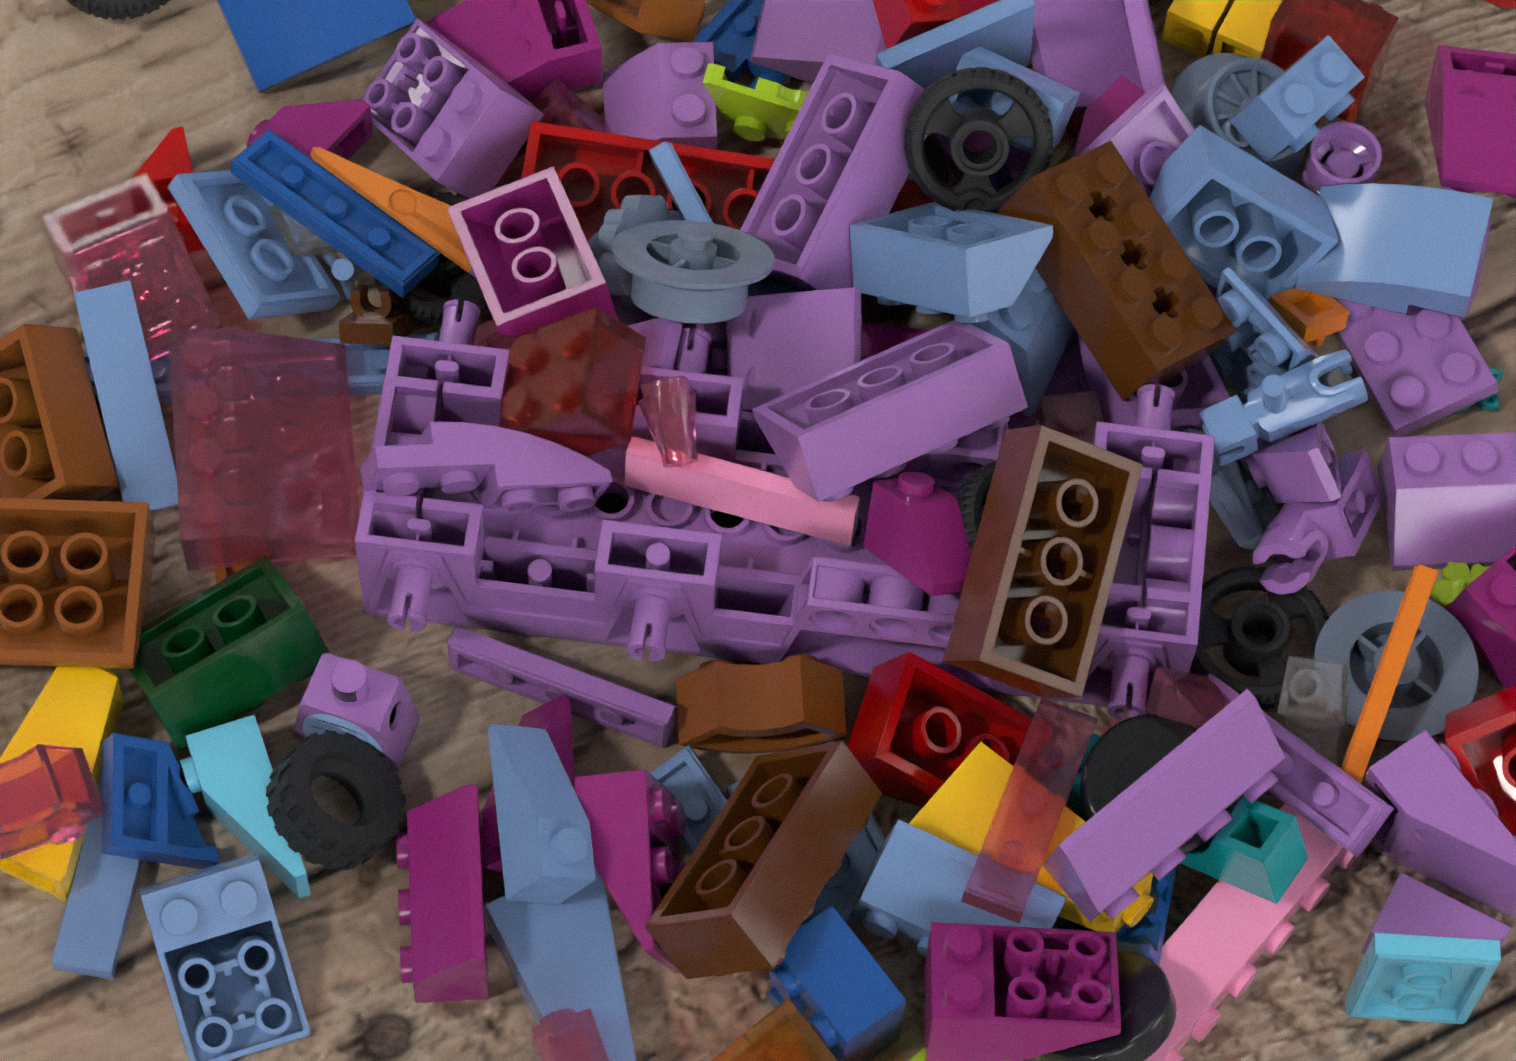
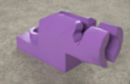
[1253,449,1384,595]

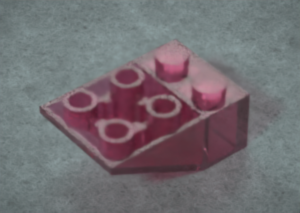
[42,173,223,361]

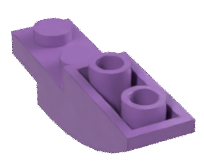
[360,421,612,514]

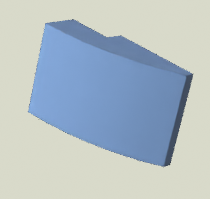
[1295,183,1494,317]

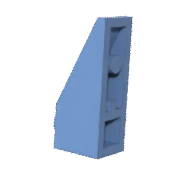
[487,724,596,904]

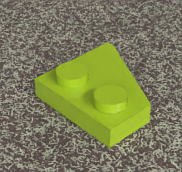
[702,63,809,141]

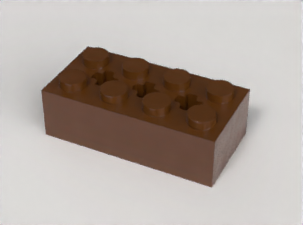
[998,141,1236,402]
[943,425,1143,698]
[645,741,882,979]

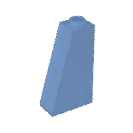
[485,868,636,1061]

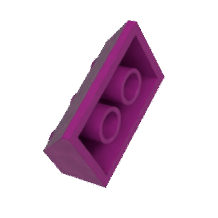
[447,166,621,349]
[396,784,489,1003]

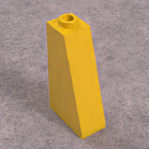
[0,666,124,903]
[909,742,1154,933]

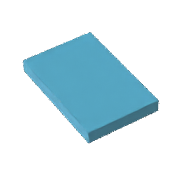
[1345,933,1501,1024]

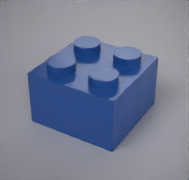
[767,905,907,1061]

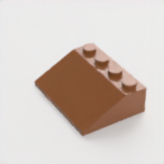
[0,498,156,669]

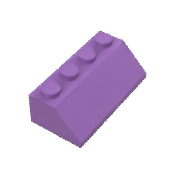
[740,53,929,292]
[752,320,1028,502]
[1377,432,1516,571]
[1042,688,1285,922]

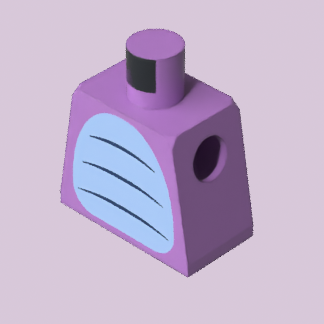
[293,653,420,772]

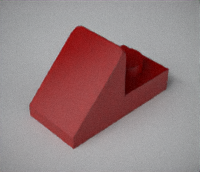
[127,126,205,253]

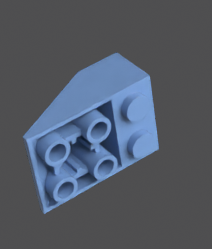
[1209,267,1319,405]
[139,853,311,1061]

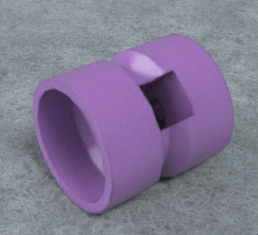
[1300,122,1382,196]

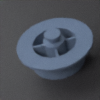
[1170,53,1307,180]
[611,220,775,323]
[1313,590,1479,743]

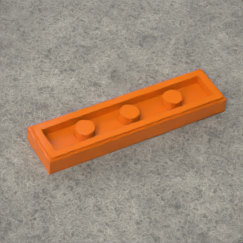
[1341,564,1439,783]

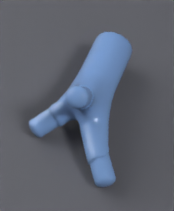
[322,253,363,300]

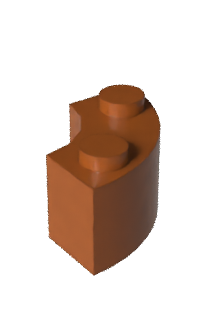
[676,654,847,754]

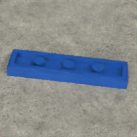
[231,129,440,298]

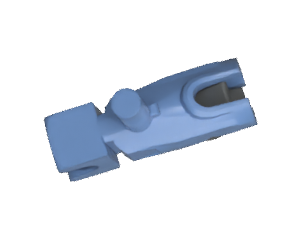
[1199,349,1368,466]

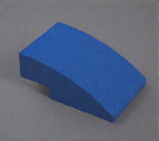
[217,0,416,93]

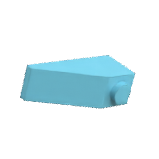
[180,715,311,899]

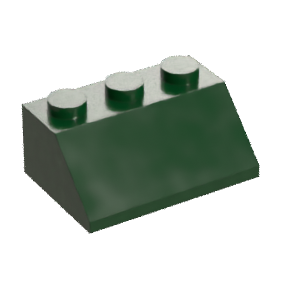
[128,555,329,751]

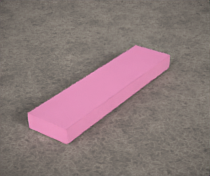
[625,437,860,546]

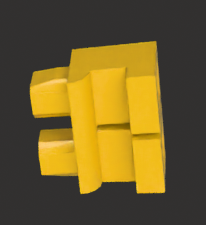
[1161,0,1286,60]

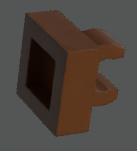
[339,285,413,346]

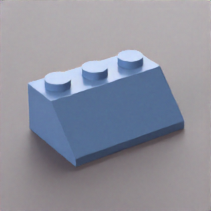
[1150,125,1338,302]
[850,202,1053,323]
[970,268,1075,417]
[850,819,1066,958]

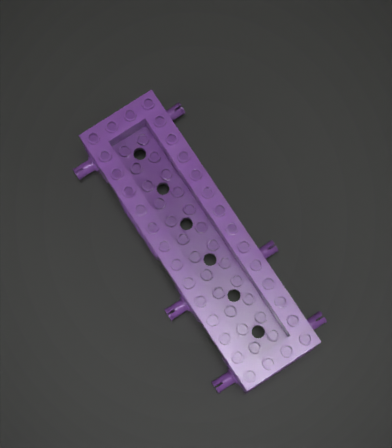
[355,299,1215,720]

